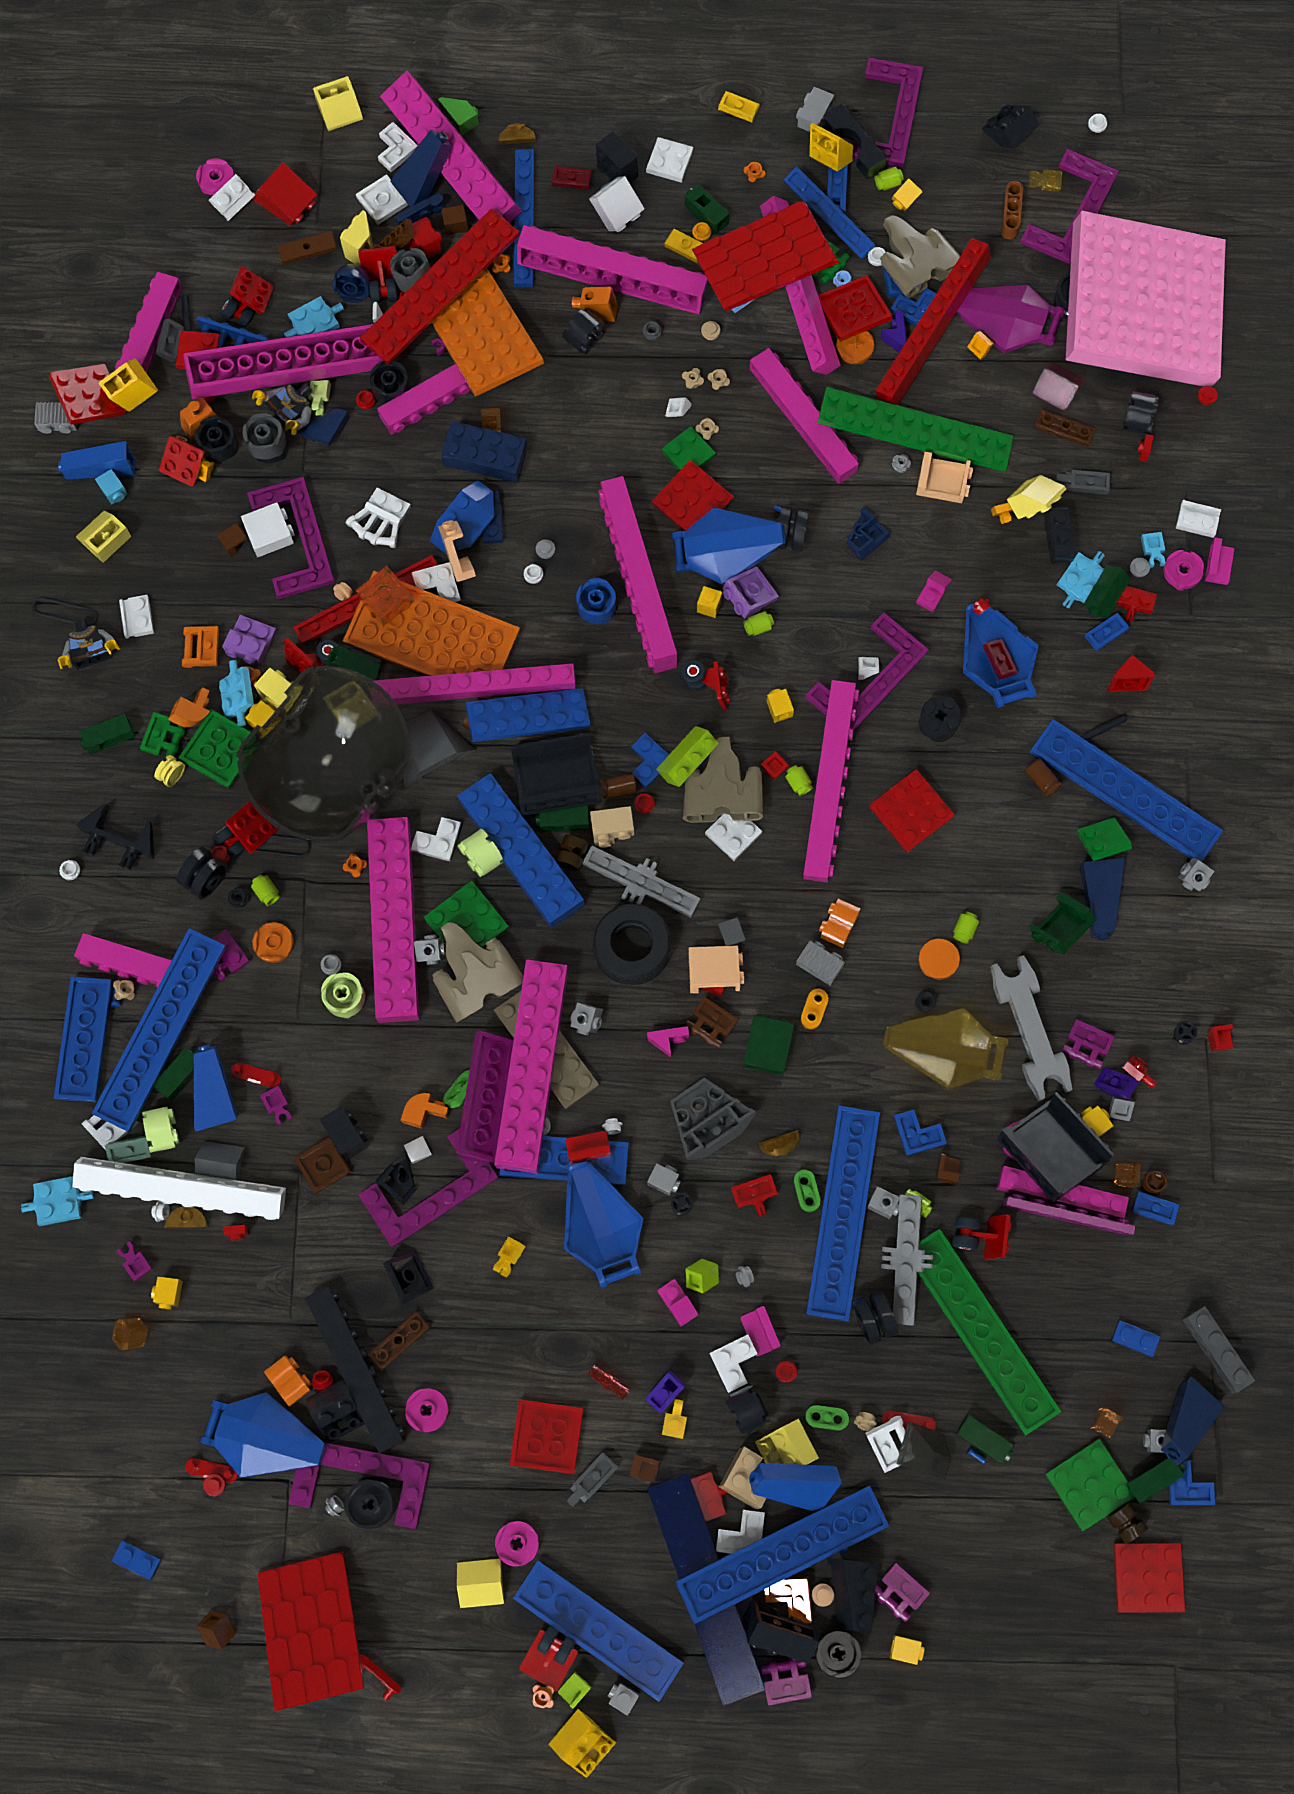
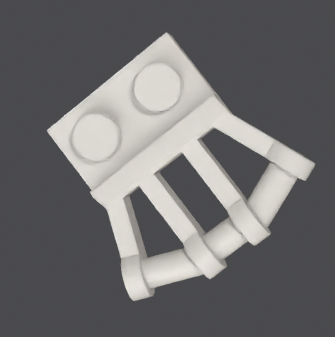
[346,488,411,548]

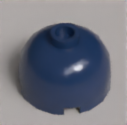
[332,264,371,303]

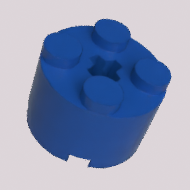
[576,578,616,624]

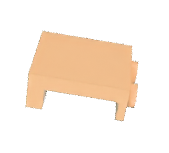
[916,452,973,503]
[438,520,476,582]
[689,946,744,993]

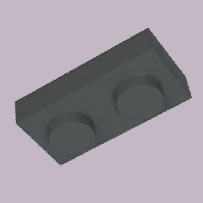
[156,318,184,363]

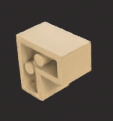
[590,806,634,848]
[719,1447,766,1510]

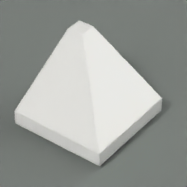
[373,302,383,323]
[665,397,692,417]
[858,657,879,680]
[404,1136,432,1164]

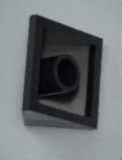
[383,1251,434,1304]

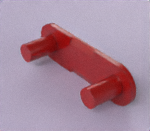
[231,1063,281,1088]
[882,1411,936,1433]
[185,1458,238,1483]
[359,1654,401,1701]

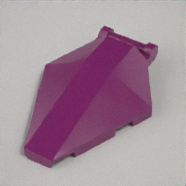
[957,285,1065,353]

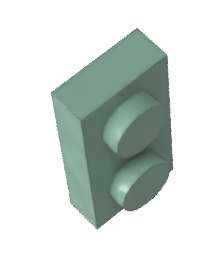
[105,1136,152,1163]

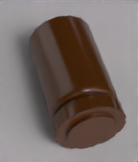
[1025,758,1063,797]
[599,774,637,799]

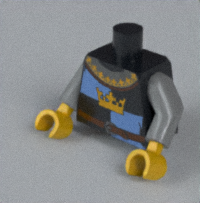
[252,383,313,435]
[58,619,120,670]

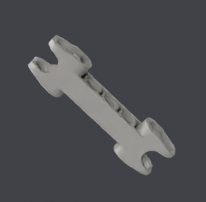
[990,955,1072,1102]

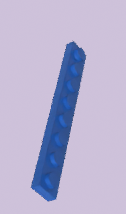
[514,149,534,287]

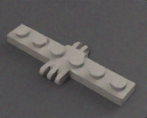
[583,846,700,918]
[881,1195,933,1325]

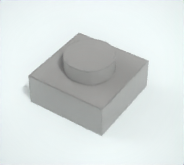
[1108,1095,1135,1121]

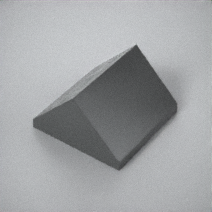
[195,1141,245,1181]

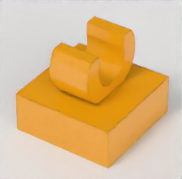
[967,331,994,360]
[197,457,214,482]
[991,503,1013,524]

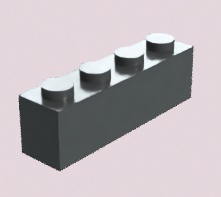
[1182,1306,1255,1394]

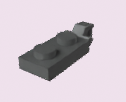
[1055,470,1110,494]
[567,1452,619,1507]

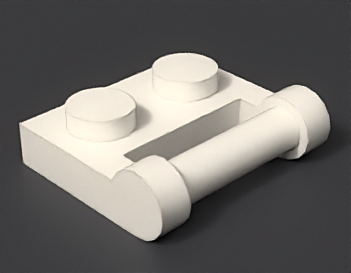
[81,1115,139,1150]
[865,1416,918,1473]

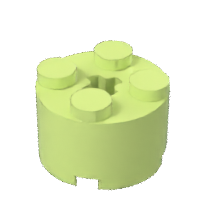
[457,829,504,877]
[321,972,366,1018]
[142,1107,180,1153]

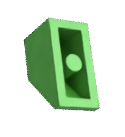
[438,97,479,135]

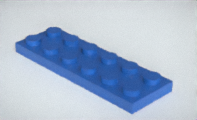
[465,688,590,742]
[54,977,113,1102]
[500,1136,629,1185]

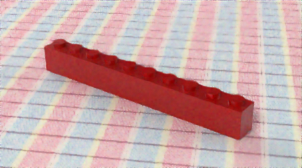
[876,238,991,405]

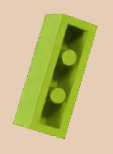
[656,726,719,787]

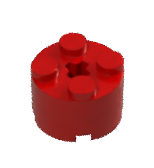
[405,217,442,260]

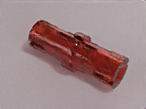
[588,1364,631,1400]

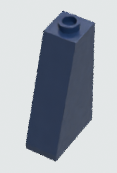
[390,130,452,207]
[1080,858,1124,940]
[1161,1376,1225,1465]

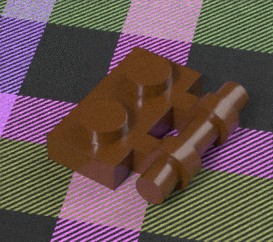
[685,997,738,1049]

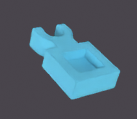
[1141,532,1166,568]

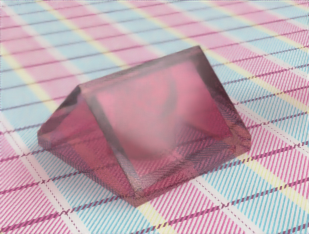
[1032,362,1085,411]

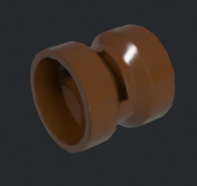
[1142,1171,1167,1194]

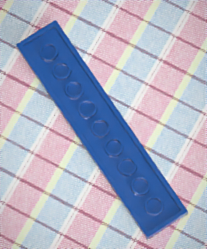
[1030,719,1223,862]
[91,928,227,1133]
[806,1106,880,1322]
[675,1486,889,1624]

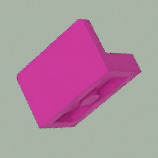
[1205,538,1234,585]
[740,1306,780,1357]

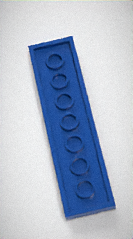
[513,1560,684,1701]

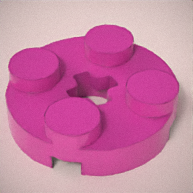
[196,158,234,195]
[1163,550,1204,591]
[405,1388,449,1433]
[495,1521,539,1566]

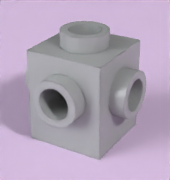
[1178,858,1215,891]
[414,935,446,965]
[570,1003,603,1035]

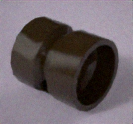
[555,835,589,871]
[1107,1502,1148,1544]

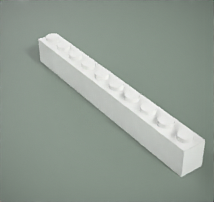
[72,1157,286,1220]

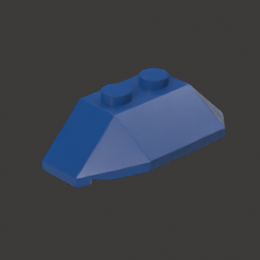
[430,481,495,554]

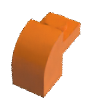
[168,687,210,727]
[401,1093,450,1129]

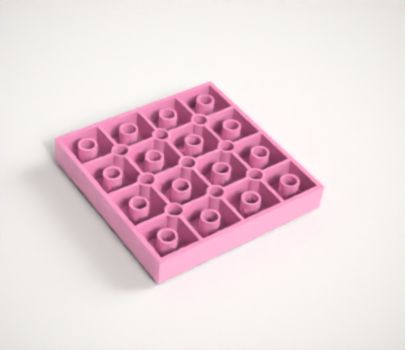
[1066,211,1226,387]

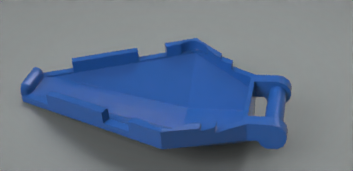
[672,508,785,585]
[963,603,1039,708]
[564,1161,644,1289]
[200,1392,327,1478]

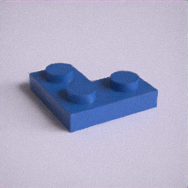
[890,288,937,326]
[631,733,669,789]
[893,1110,947,1156]
[1169,1460,1215,1505]

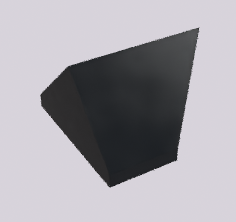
[376,1153,417,1205]

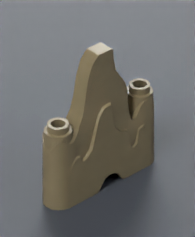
[880,215,960,298]
[683,737,763,823]
[432,922,524,1023]

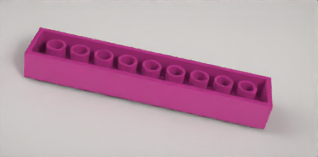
[380,71,522,223]
[517,225,708,315]
[183,324,383,399]
[598,476,677,674]
[367,817,420,1023]
[494,960,568,1174]

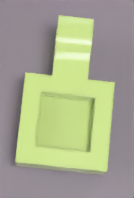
[308,380,331,416]

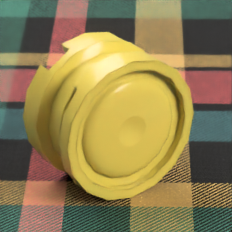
[155,755,185,787]

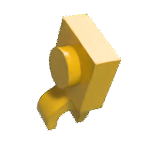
[493,1237,526,1278]
[662,1399,687,1439]

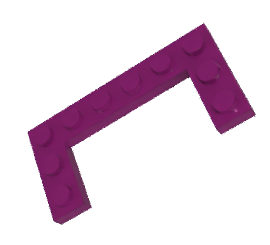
[851,58,923,168]
[1020,149,1119,265]
[247,477,335,599]
[805,613,929,732]
[358,1128,499,1248]
[288,1443,430,1529]

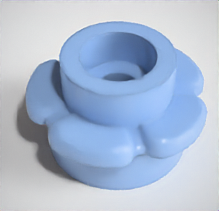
[833,271,851,287]

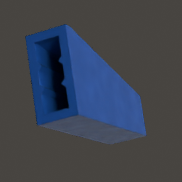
[58,441,135,479]
[194,1044,238,1132]
[749,1463,842,1512]

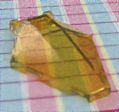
[883,1009,1009,1090]

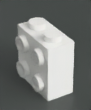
[589,176,644,232]
[241,503,295,558]

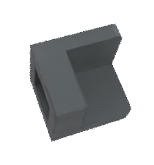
[718,917,746,946]

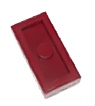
[552,166,592,190]
[983,639,1018,680]

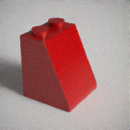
[253,162,317,226]

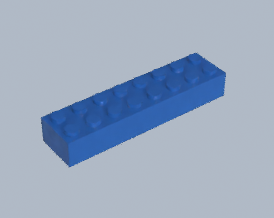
[457,773,585,929]

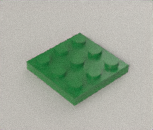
[178,709,263,790]
[423,881,509,948]
[1045,1439,1135,1531]

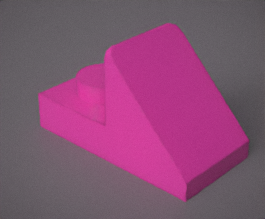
[916,570,952,612]
[647,1026,689,1057]
[657,1279,698,1327]

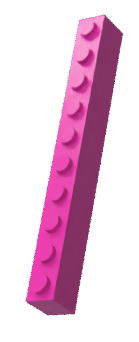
[760,196,841,375]
[373,664,575,706]
[804,680,859,882]

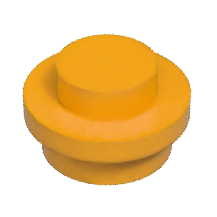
[692,222,711,241]

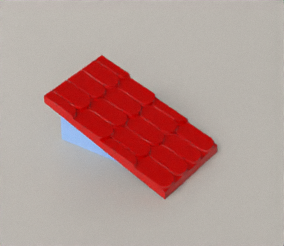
[692,201,839,313]
[258,1551,364,1711]

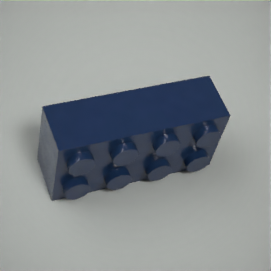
[441,421,528,483]

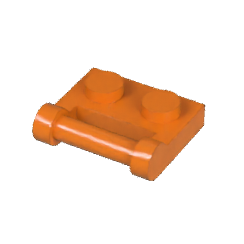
[182,626,219,668]

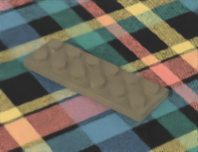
[494,991,599,1110]

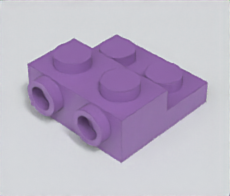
[722,567,779,619]
[222,615,277,665]

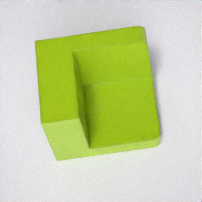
[685,1259,719,1293]
[558,1671,591,1709]

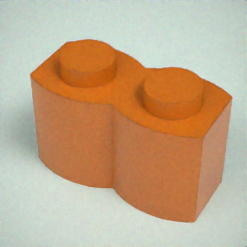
[819,899,861,948]
[264,1356,312,1407]

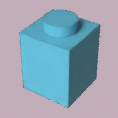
[95,469,128,505]

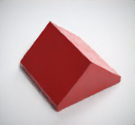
[1107,655,1155,692]

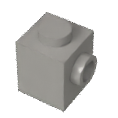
[647,1163,681,1196]
[867,1186,900,1219]
[1143,1429,1166,1453]
[608,1682,640,1716]

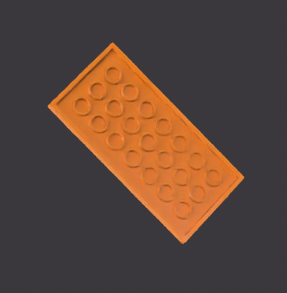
[432,268,544,397]
[343,571,520,700]

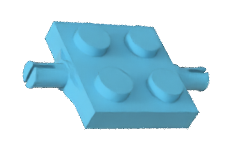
[284,296,344,338]
[1057,551,1105,608]
[219,660,254,726]
[21,1176,94,1226]

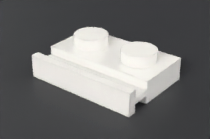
[209,174,255,221]
[1176,500,1221,538]
[119,595,154,639]

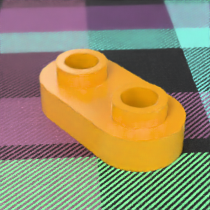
[801,989,828,1029]

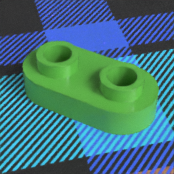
[443,1070,470,1108]
[794,1170,820,1212]
[805,1405,849,1431]

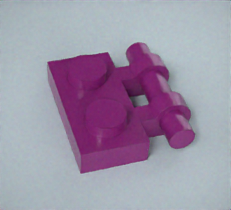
[212,929,250,981]
[1061,1019,1115,1069]
[875,1563,930,1622]
[761,1658,812,1705]

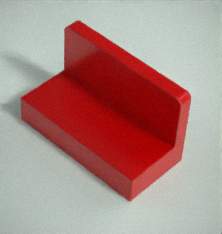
[565,1131,611,1164]

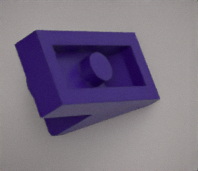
[881,311,906,353]
[1094,1067,1139,1099]
[645,1371,686,1414]

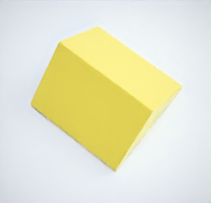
[457,1559,504,1608]

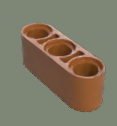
[1001,181,1023,240]

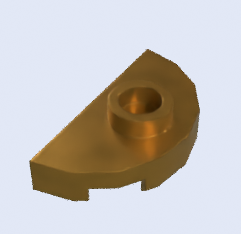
[499,123,536,145]
[758,1130,800,1156]
[164,1206,208,1228]

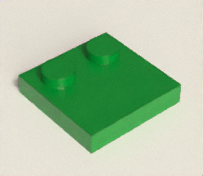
[661,426,716,471]
[1077,817,1132,861]

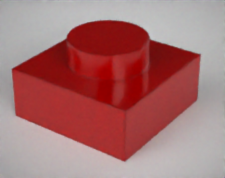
[1137,434,1154,461]
[761,751,789,780]
[224,1225,249,1241]

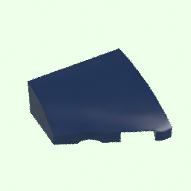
[298,408,349,446]
[846,507,891,561]

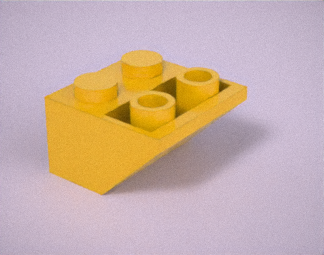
[810,123,853,172]
[99,358,159,412]
[549,1709,616,1778]

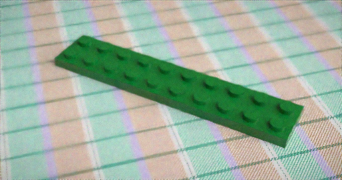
[817,387,1013,472]
[918,1229,1061,1436]

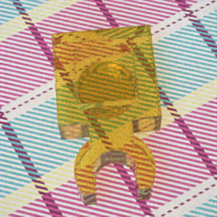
[1028,170,1062,192]

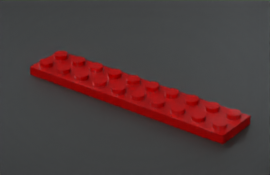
[360,208,520,365]

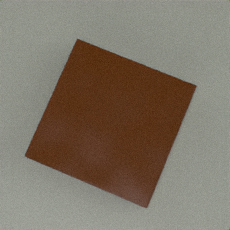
[294,1136,351,1194]

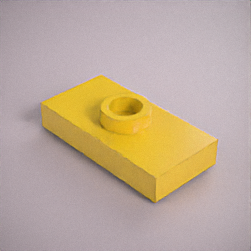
[718,91,760,122]
[664,229,703,263]

